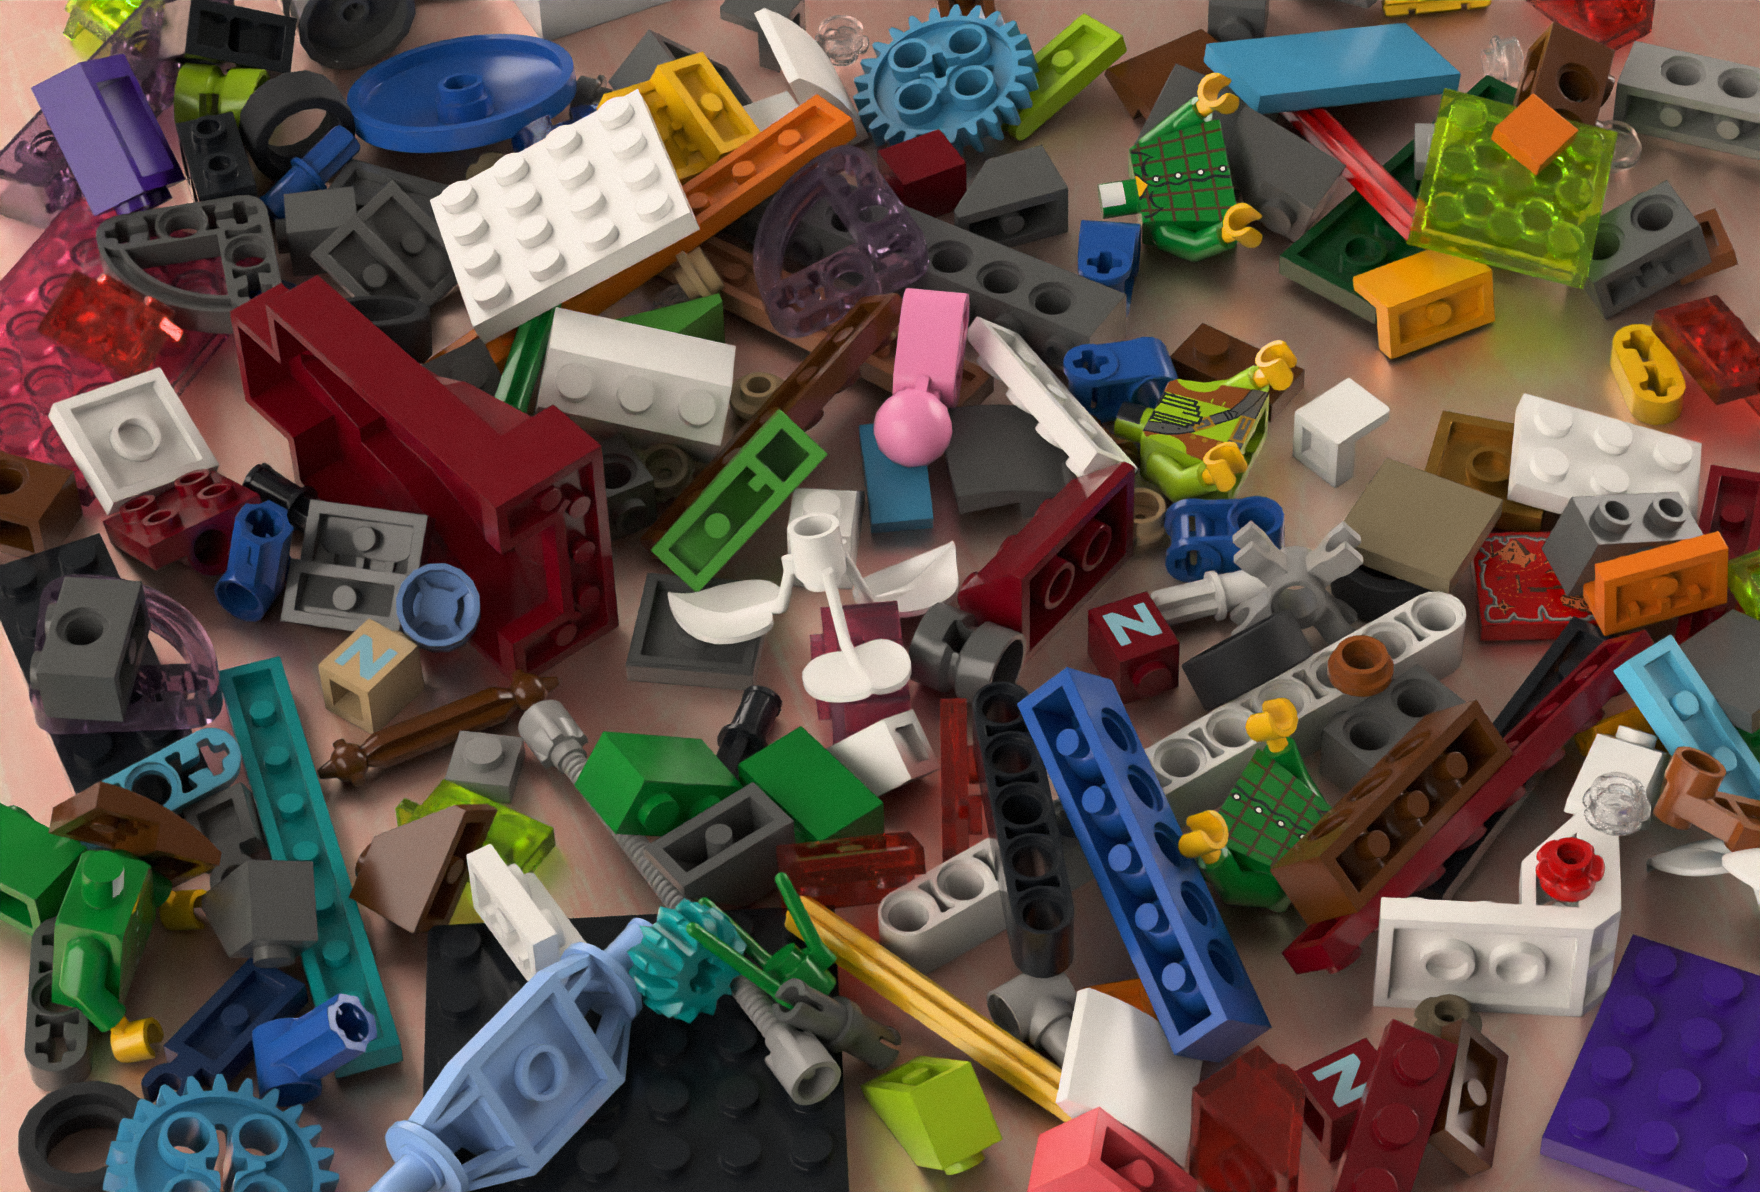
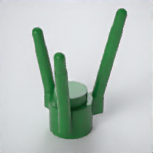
[686,872,837,1010]

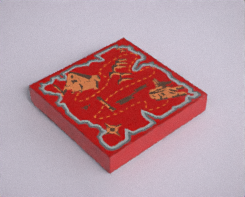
[1470,532,1599,641]

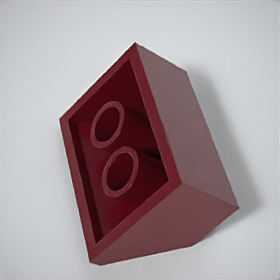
[957,461,1135,667]

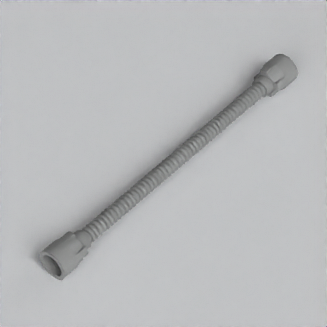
[518,699,841,1105]

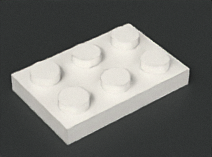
[1507,393,1702,523]

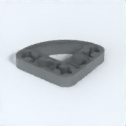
[96,195,282,334]

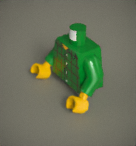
[1098,73,1262,263]
[1178,698,1332,912]
[51,849,207,1063]

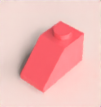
[1027,1107,1198,1192]

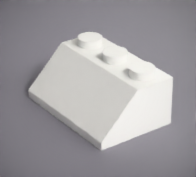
[533,307,736,464]

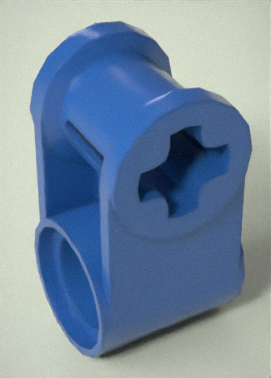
[1078,220,1142,318]
[1063,337,1179,423]
[1164,496,1285,583]

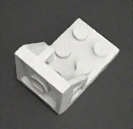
[1373,801,1621,1017]

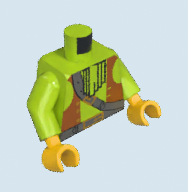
[1114,340,1297,503]

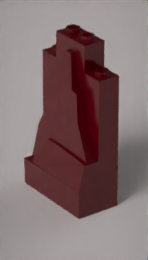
[230,275,619,683]

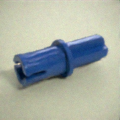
[259,125,360,222]

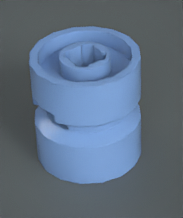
[396,563,481,653]

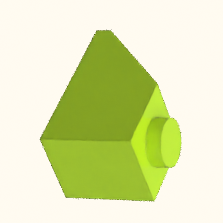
[860,1056,1003,1175]

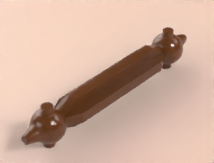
[317,669,560,787]

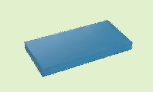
[1204,23,1461,115]

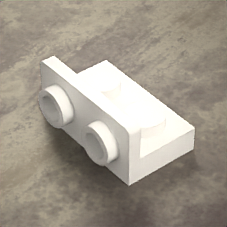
[466,843,586,982]

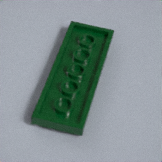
[1279,74,1517,324]

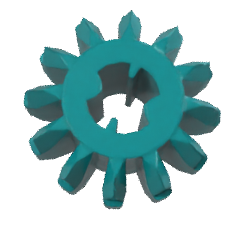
[627,898,747,1024]

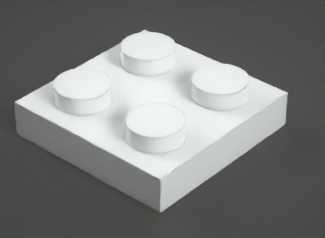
[48,367,219,516]

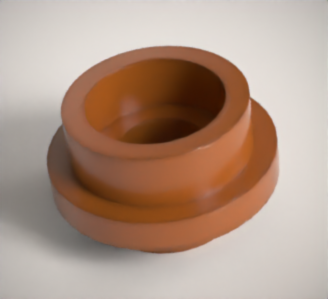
[1327,635,1394,697]

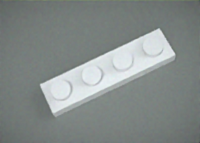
[967,316,1138,477]

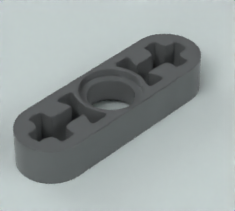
[24,916,94,1092]

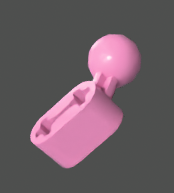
[873,288,970,468]

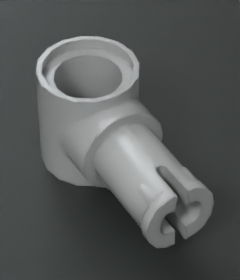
[986,972,1077,1069]

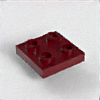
[103,469,262,576]

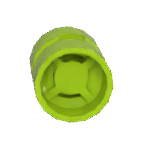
[174,63,270,142]

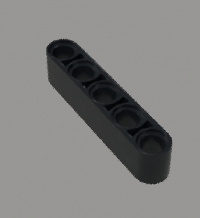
[972,681,1074,978]

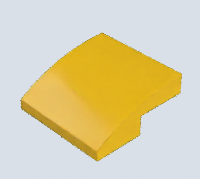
[596,51,761,186]

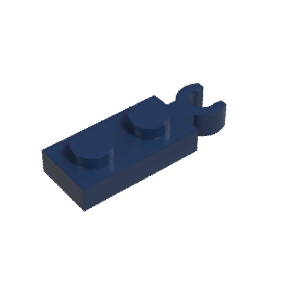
[141,958,309,1103]

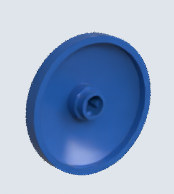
[347,34,577,153]

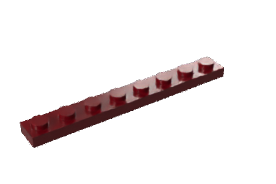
[1281,630,1655,975]

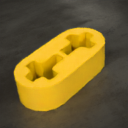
[1610,324,1686,425]

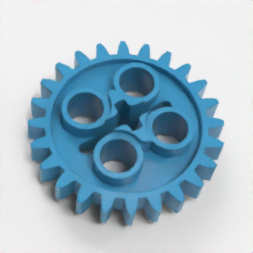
[853,4,1039,157]
[103,1074,339,1192]

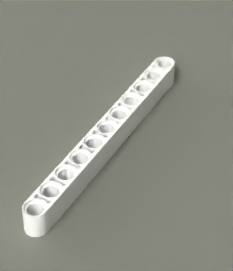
[878,591,1466,975]

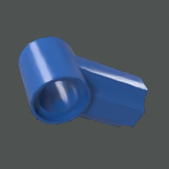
[214,500,294,622]
[252,993,377,1107]

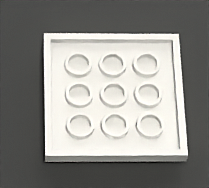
[430,89,700,344]

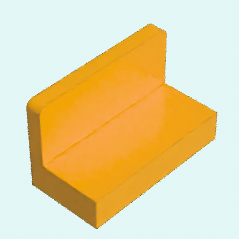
[1353,241,1495,359]

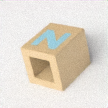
[318,618,425,734]

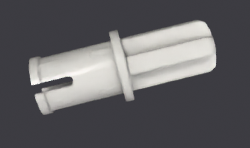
[1150,570,1267,626]

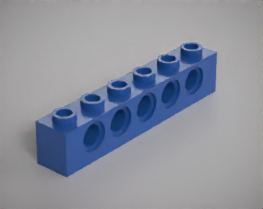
[1017,667,1272,1063]

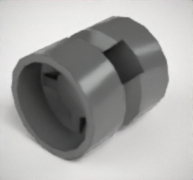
[908,602,1026,704]

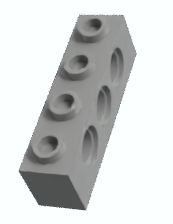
[1612,41,1760,160]

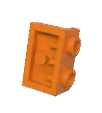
[1583,531,1728,636]

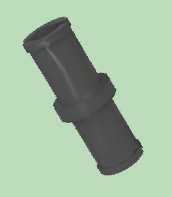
[772,978,902,1070]

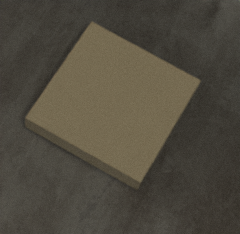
[1344,458,1503,594]

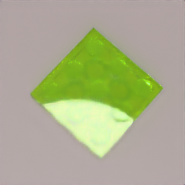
[1406,88,1618,289]

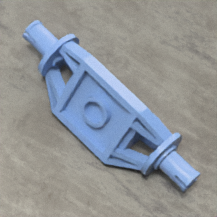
[367,918,652,1192]

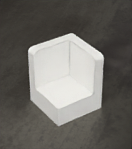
[1292,377,1390,488]
[826,709,941,797]

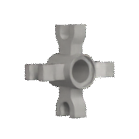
[1230,521,1363,645]

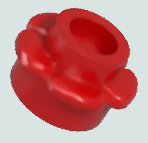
[1535,837,1605,902]

